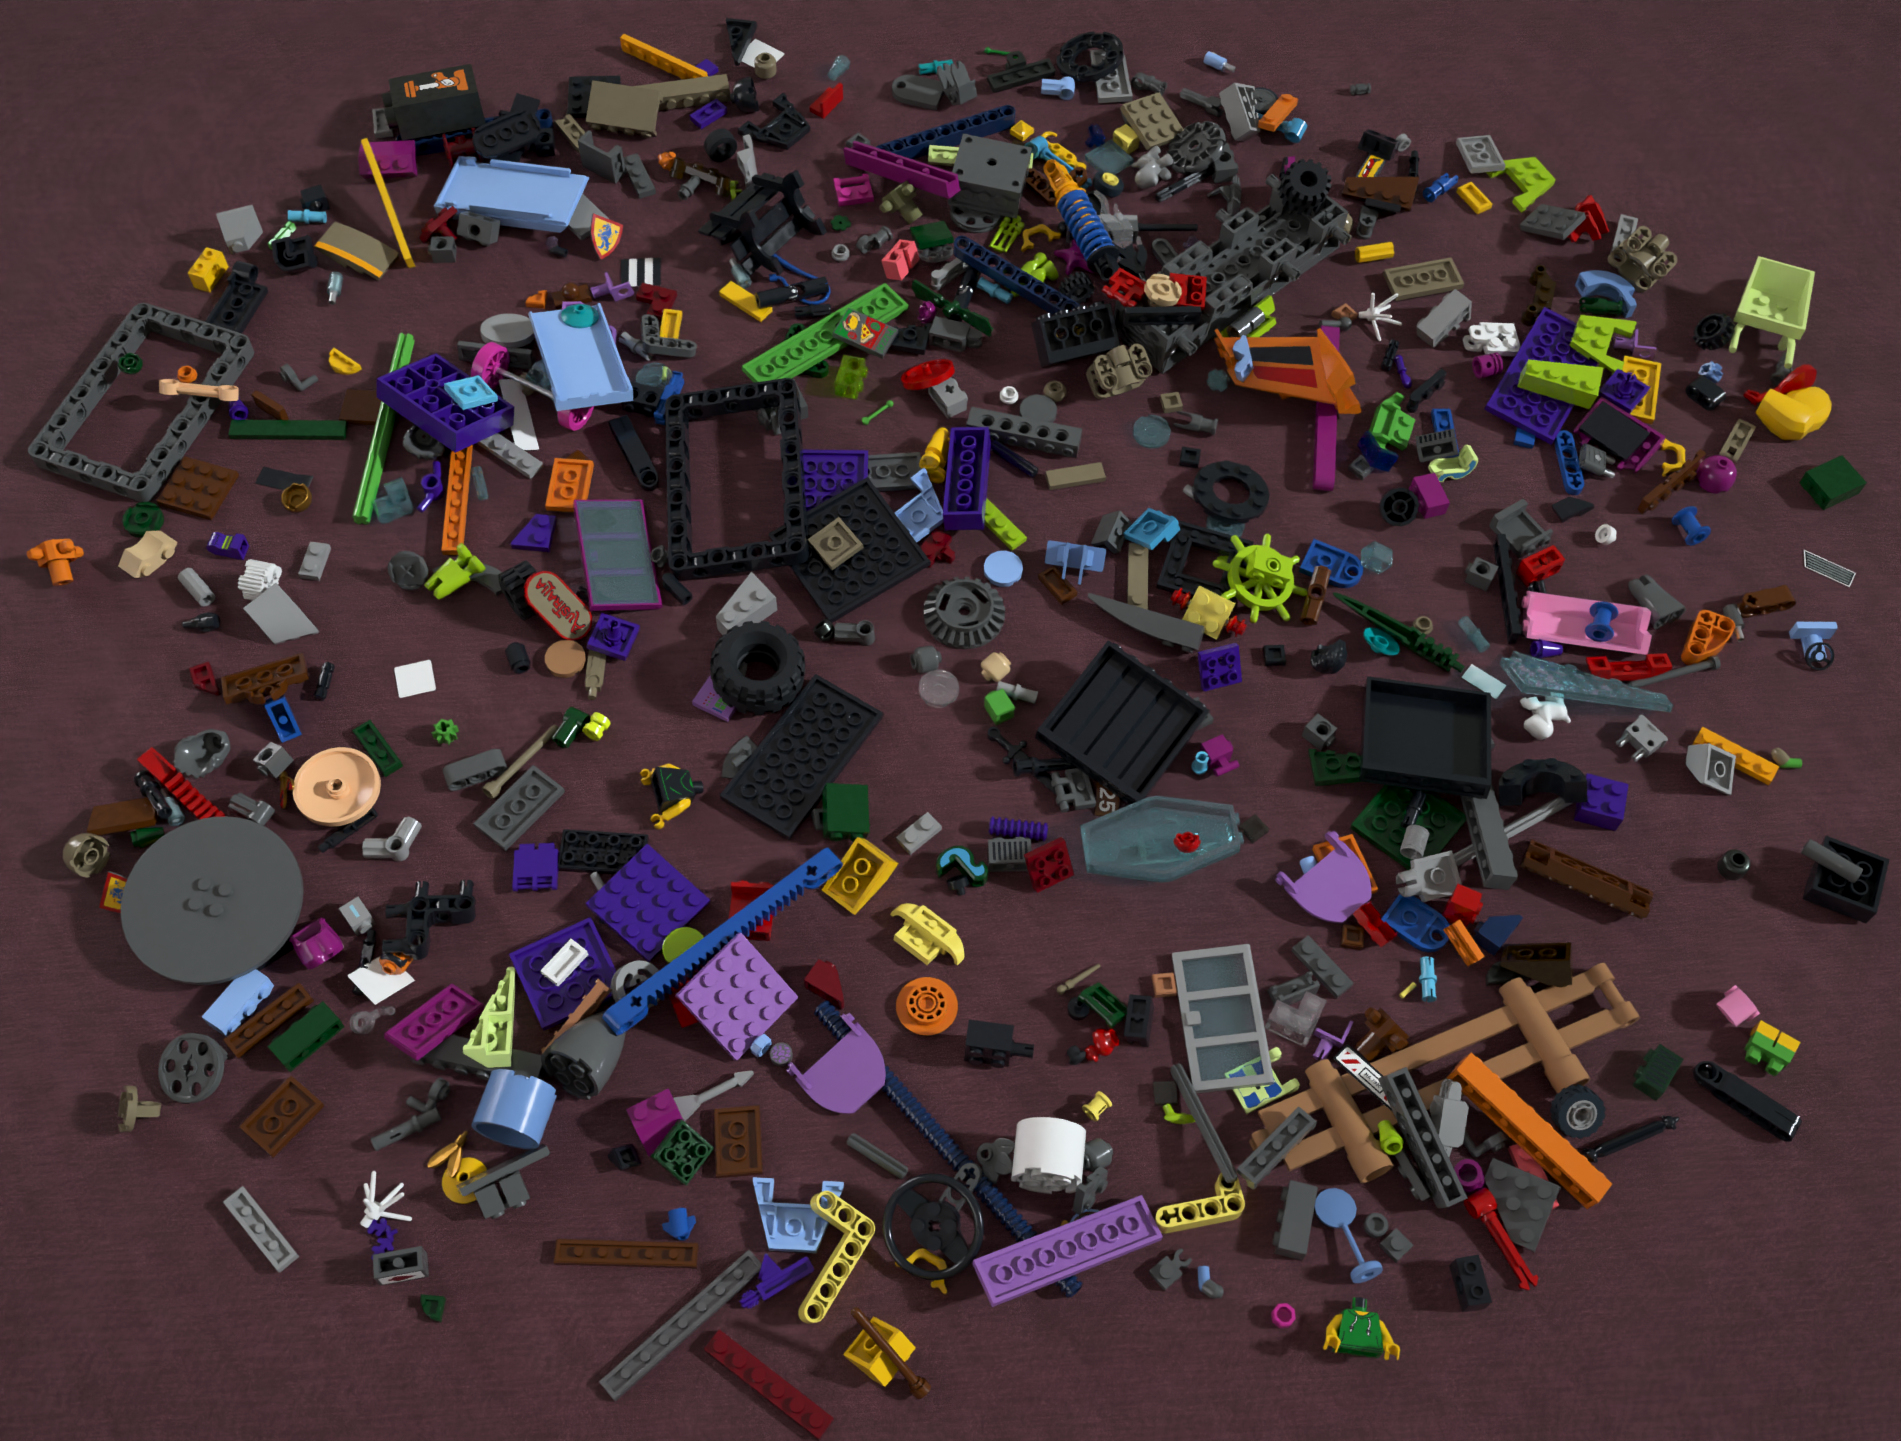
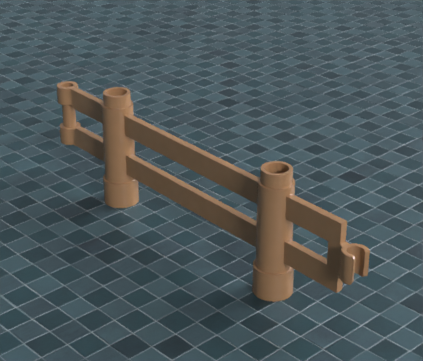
[1249,963,1640,1183]

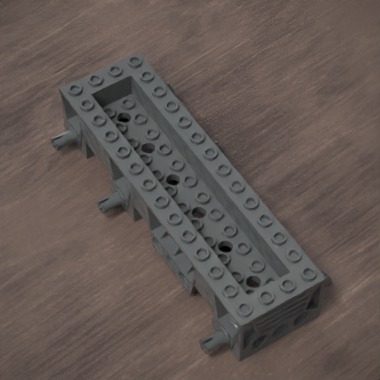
[1111,174,1352,374]

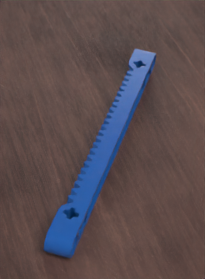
[602,848,843,1035]

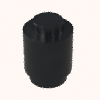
[505,642,531,674]

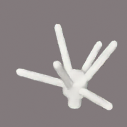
[1359,293,1402,341]
[360,1171,412,1228]

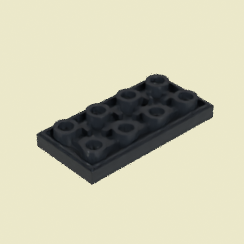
[558,829,649,875]

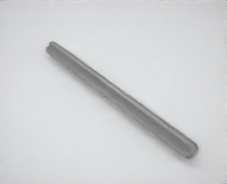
[1453,797,1573,866]

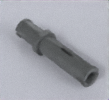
[371,1107,442,1151]

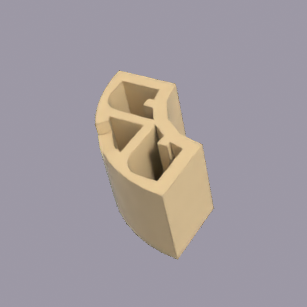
[118,531,178,578]

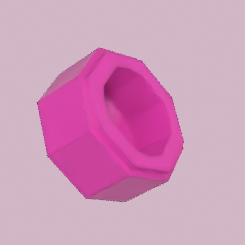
[1271,1303,1296,1328]

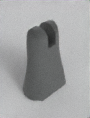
[1628,574,1687,629]

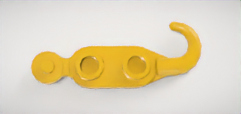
[1041,131,1086,170]

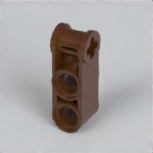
[1738,585,1797,618]

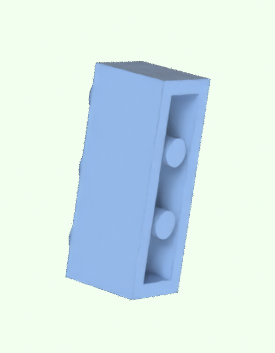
[202,969,274,1037]

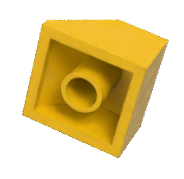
[843,1316,916,1387]

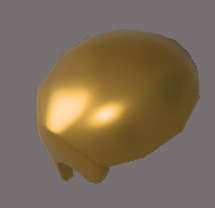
[281,483,312,512]

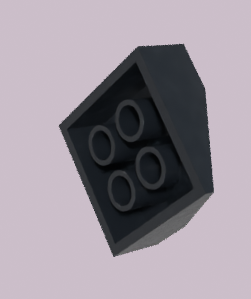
[1802,836,1890,923]

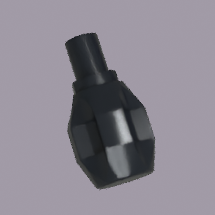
[182,612,220,632]

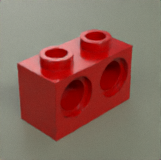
[1516,545,1565,587]

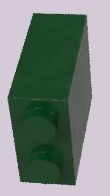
[1799,455,1867,510]
[822,783,870,842]

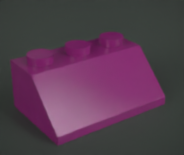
[358,140,418,179]

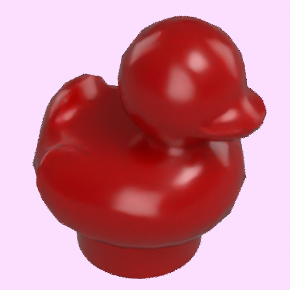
[1084,1028,1119,1062]

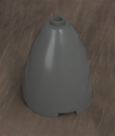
[541,1011,626,1100]

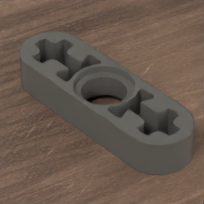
[937,1163,982,1223]

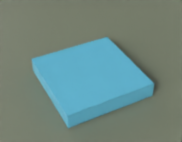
[444,375,498,410]

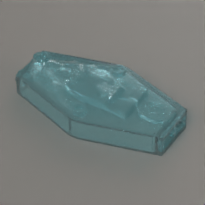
[1080,796,1244,883]

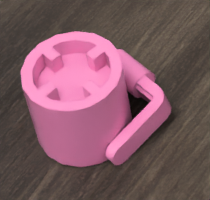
[1716,985,1760,1027]

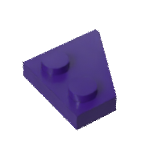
[511,514,557,552]

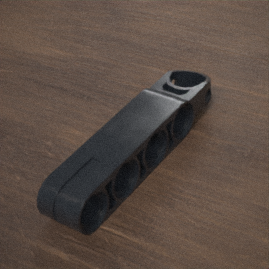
[608,414,659,491]
[1693,1061,1802,1142]

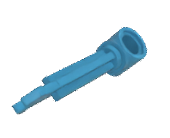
[1255,112,1307,143]
[1025,136,1092,189]

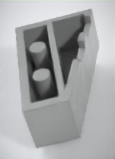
[1219,83,1261,142]
[1416,289,1472,348]
[716,572,777,635]

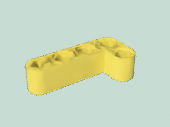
[1154,1173,1245,1234]

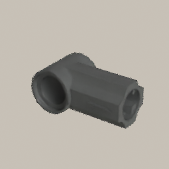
[835,620,875,646]
[228,792,275,826]

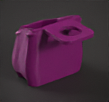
[289,917,344,970]

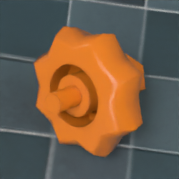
[657,151,676,171]

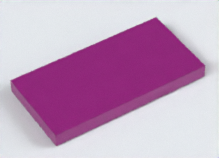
[384,983,484,1061]

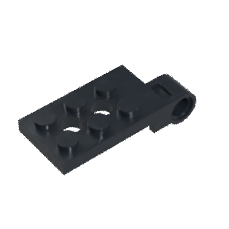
[205,261,268,334]

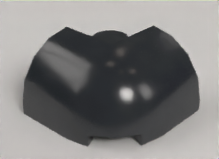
[271,235,318,273]

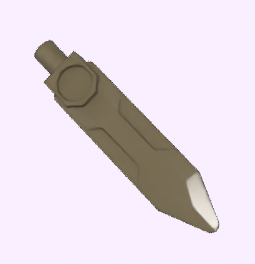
[585,634,608,700]

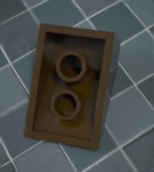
[1501,942,1573,987]

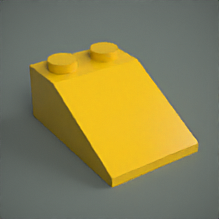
[822,837,899,915]

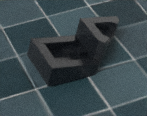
[1552,497,1595,523]

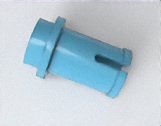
[1191,751,1209,775]

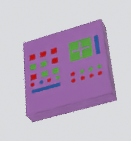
[692,675,737,722]

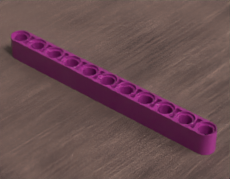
[1313,325,1340,491]

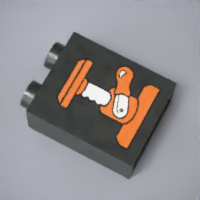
[382,64,486,141]

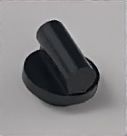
[1528,579,1547,594]

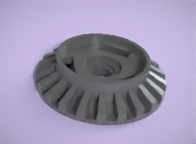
[923,576,1005,649]

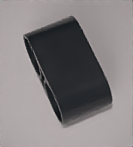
[1685,376,1726,411]

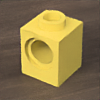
[1112,124,1140,156]

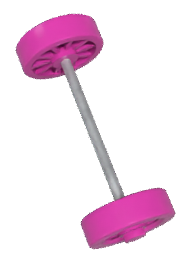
[471,342,594,431]

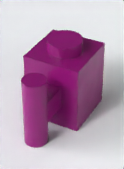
[1199,734,1239,777]

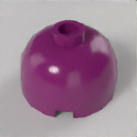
[1695,455,1737,494]

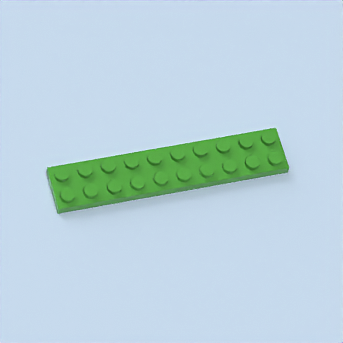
[742,283,909,383]

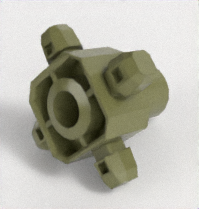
[880,180,923,225]

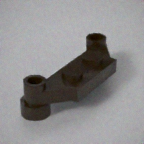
[669,157,731,197]
[1521,265,1556,326]

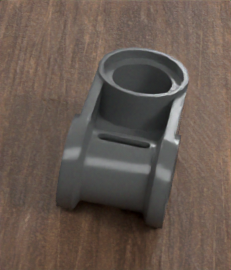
[1356,205,1379,239]

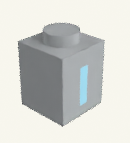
[339,897,376,936]

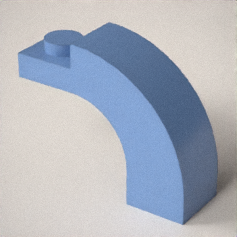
[1575,270,1637,318]

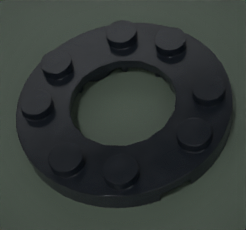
[1057,31,1124,82]
[1192,460,1269,524]

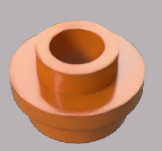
[177,366,197,383]

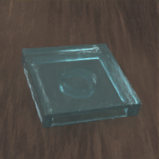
[1085,139,1134,174]

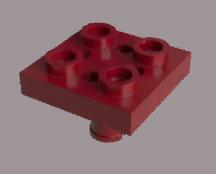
[419,206,458,243]
[1024,837,1074,893]

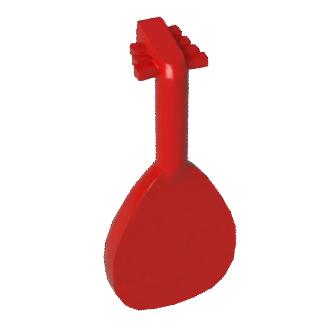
[1743,364,1817,405]

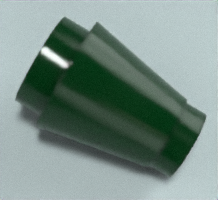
[131,827,165,849]

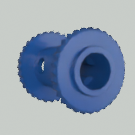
[1672,506,1711,545]
[1585,602,1618,642]

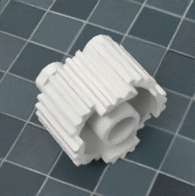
[238,559,282,600]

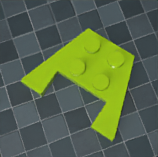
[1486,157,1556,213]
[1569,315,1637,375]

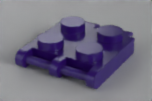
[512,843,559,892]

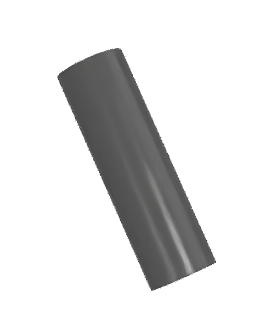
[1801,839,1863,883]

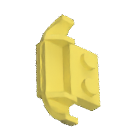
[890,903,964,966]

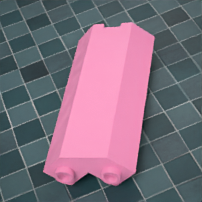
[1521,591,1652,655]

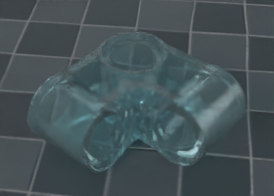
[372,477,414,523]

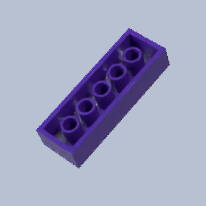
[943,427,991,530]

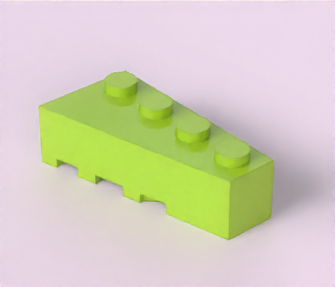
[1517,359,1604,409]

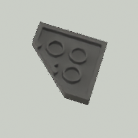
[1484,1158,1560,1253]

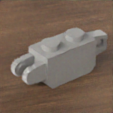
[1430,1079,1469,1157]

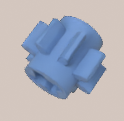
[1698,361,1723,383]

